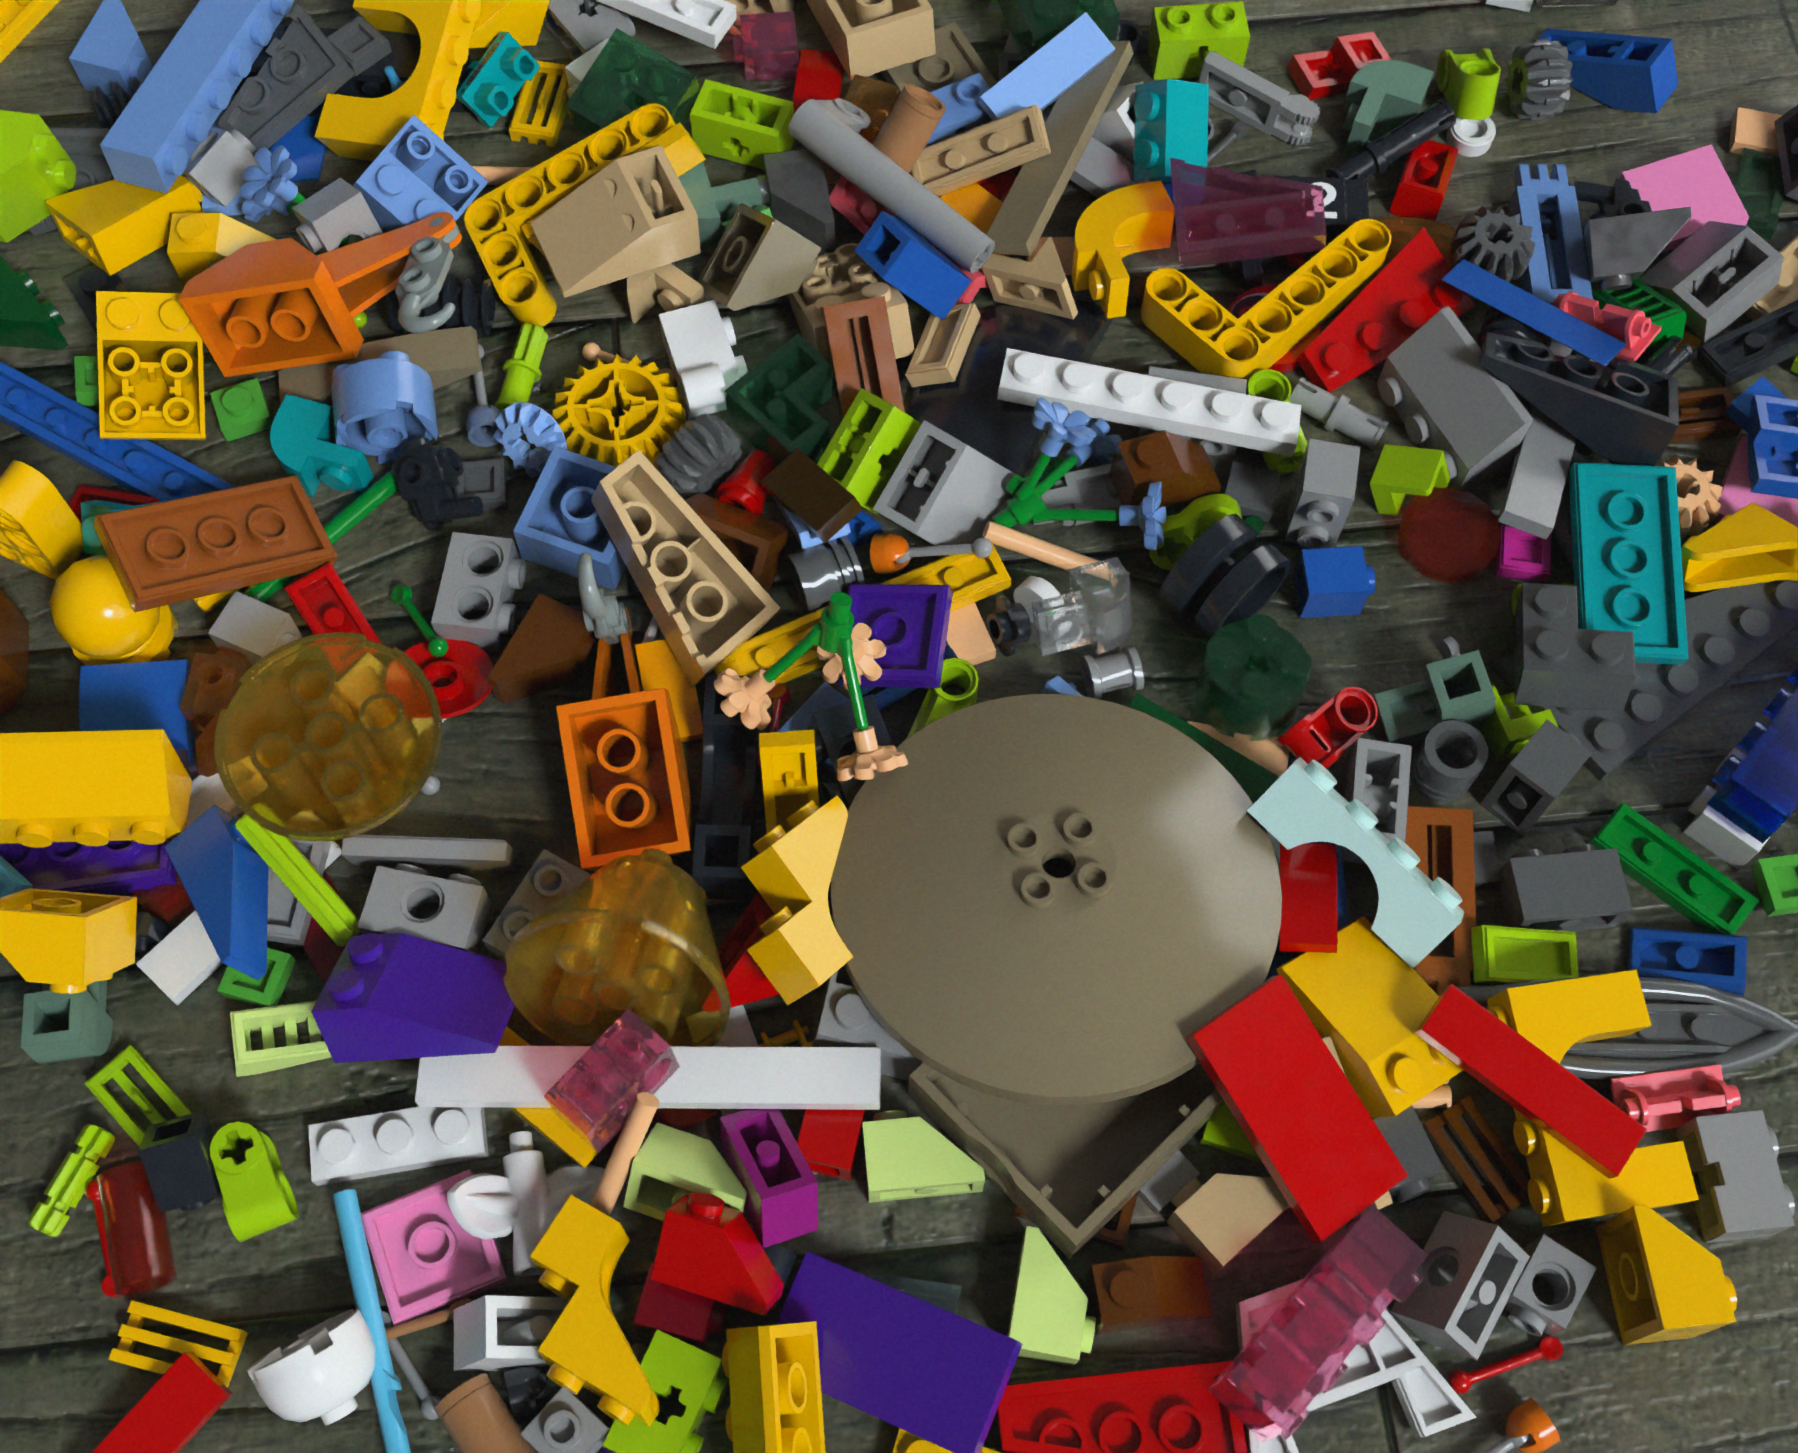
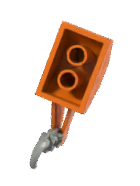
[178,212,462,377]
[556,553,694,869]

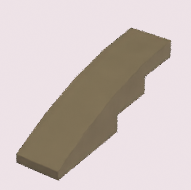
[278,326,481,405]

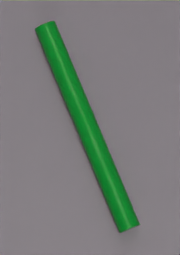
[242,469,399,603]

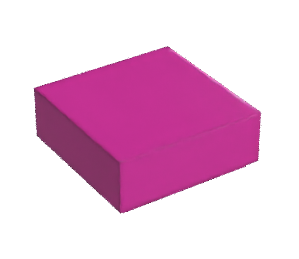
[1495,524,1552,583]

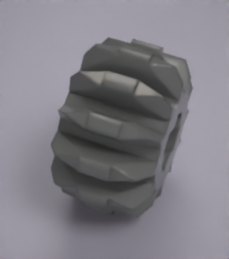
[1505,39,1574,121]
[1449,205,1535,282]
[656,413,742,498]

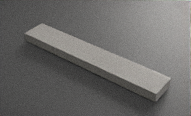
[1498,338,1596,540]

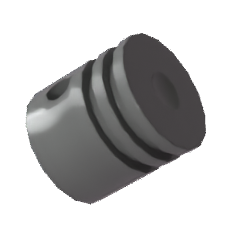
[786,535,865,612]
[1410,720,1489,803]

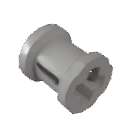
[1080,645,1144,699]

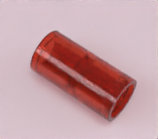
[97,1162,177,1295]

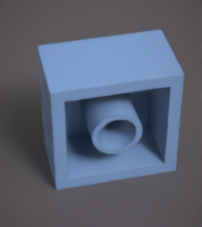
[513,446,626,591]

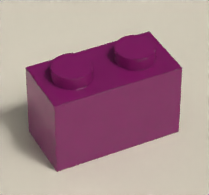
[720,1109,818,1248]

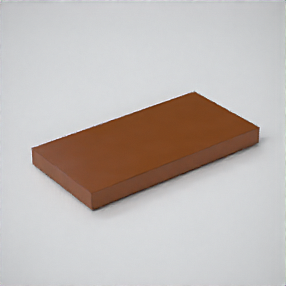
[94,475,338,613]

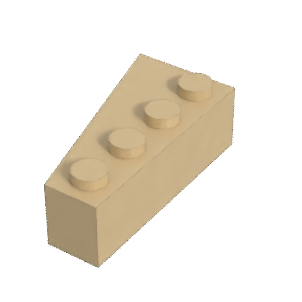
[591,450,780,688]

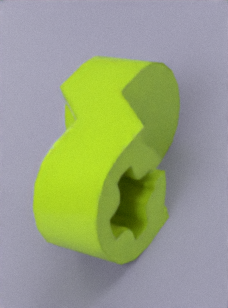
[1149,494,1242,570]

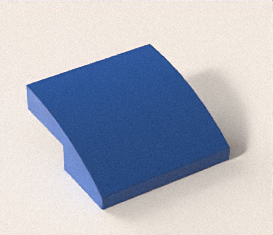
[1748,394,1798,499]
[79,659,196,772]

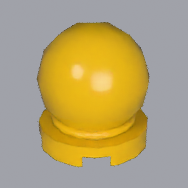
[49,554,178,666]

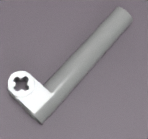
[788,98,995,273]

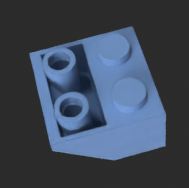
[353,115,488,233]

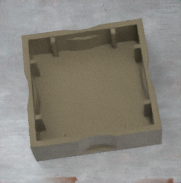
[908,1062,1225,1260]

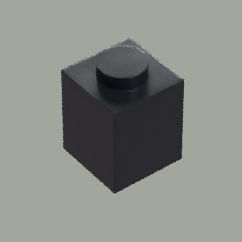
[138,1110,221,1213]

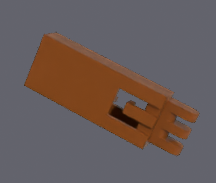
[820,296,905,422]
[1405,806,1476,996]

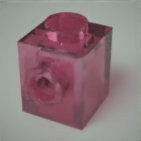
[733,11,799,82]

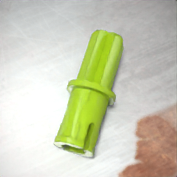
[495,323,548,412]

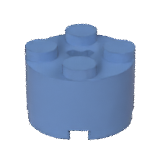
[331,351,438,464]

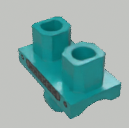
[456,31,540,128]

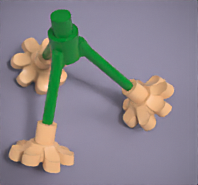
[714,592,908,781]

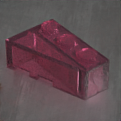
[1170,158,1326,268]

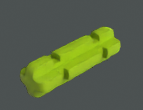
[28,1124,115,1237]

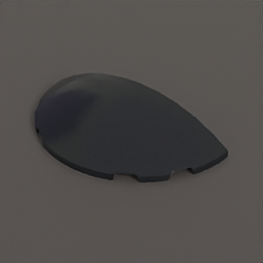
[909,300,1114,523]

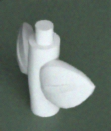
[447,1131,605,1276]

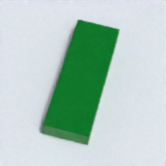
[1589,802,1759,935]

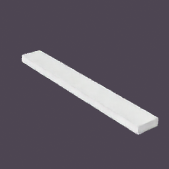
[415,1046,881,1110]

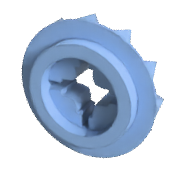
[493,402,567,479]

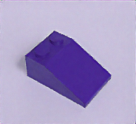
[311,933,527,1063]

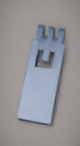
[1508,164,1593,305]

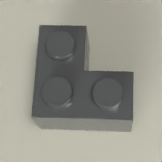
[1513,583,1636,711]

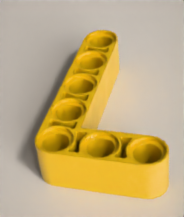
[464,103,676,327]
[1140,219,1392,385]
[0,461,83,580]

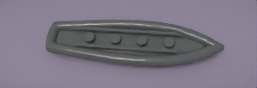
[1457,977,1798,1080]

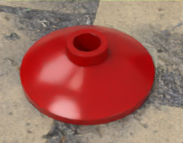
[388,638,494,719]

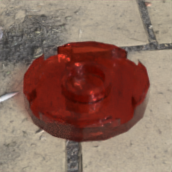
[1397,487,1501,583]

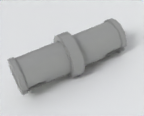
[1289,377,1389,450]

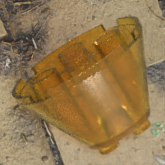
[214,632,442,842]
[503,848,731,1047]

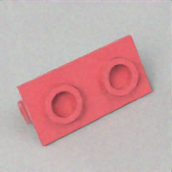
[1547,291,1662,362]
[1610,1064,1741,1132]

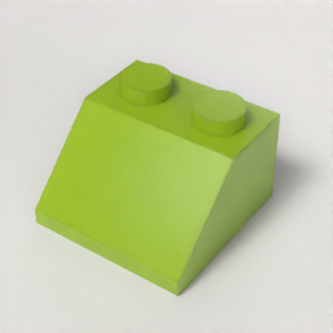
[0,110,76,243]

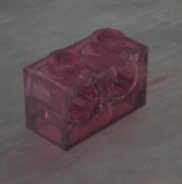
[544,1009,680,1153]

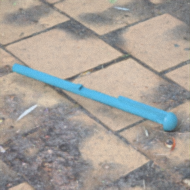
[333,1189,411,1453]

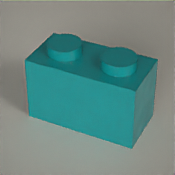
[1133,78,1209,185]

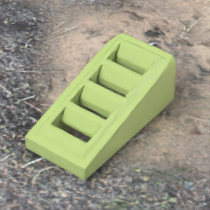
[230,1001,332,1077]

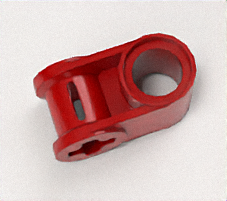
[1275,687,1378,769]

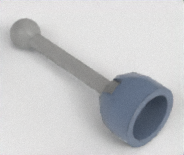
[466,343,501,447]

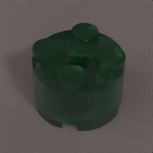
[1195,614,1313,741]

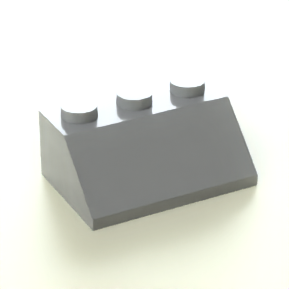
[1377,306,1534,495]

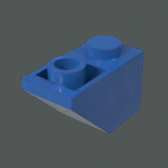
[854,211,972,320]

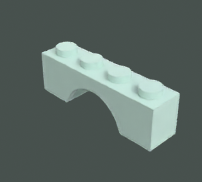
[1247,757,1464,969]

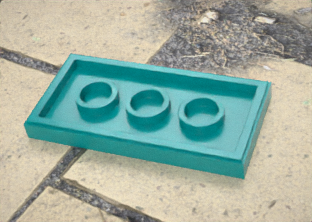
[1568,462,1689,665]

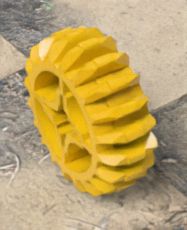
[552,353,686,470]

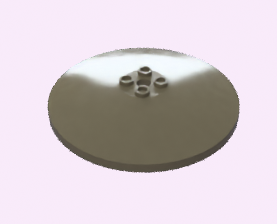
[831,694,1282,1106]

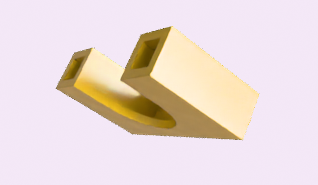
[315,0,482,161]
[1487,970,1699,1227]

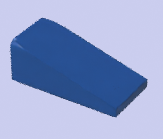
[1628,927,1747,996]

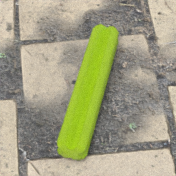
[235,806,361,947]

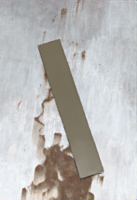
[987,41,1134,256]

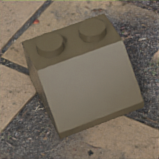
[697,203,821,311]

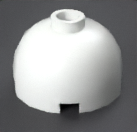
[247,1309,376,1425]

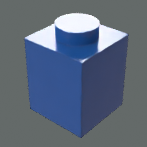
[1292,546,1375,618]

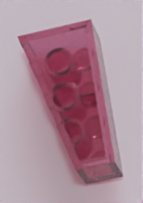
[1208,1205,1428,1442]

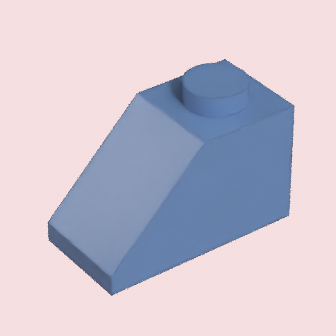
[69,0,153,97]

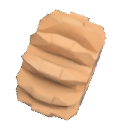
[1656,454,1723,539]

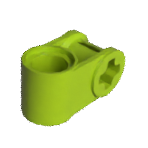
[1437,48,1501,120]
[209,1121,299,1242]

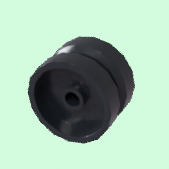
[1159,514,1291,647]

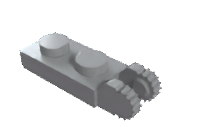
[1197,50,1320,147]

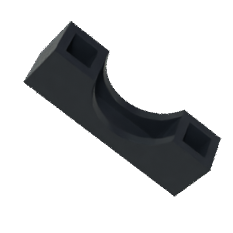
[692,675,759,900]

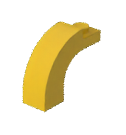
[1071,181,1175,319]
[759,729,819,833]

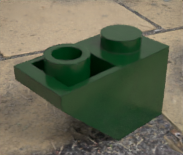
[0,256,69,351]

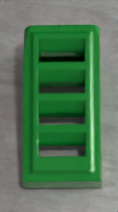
[1592,279,1686,353]

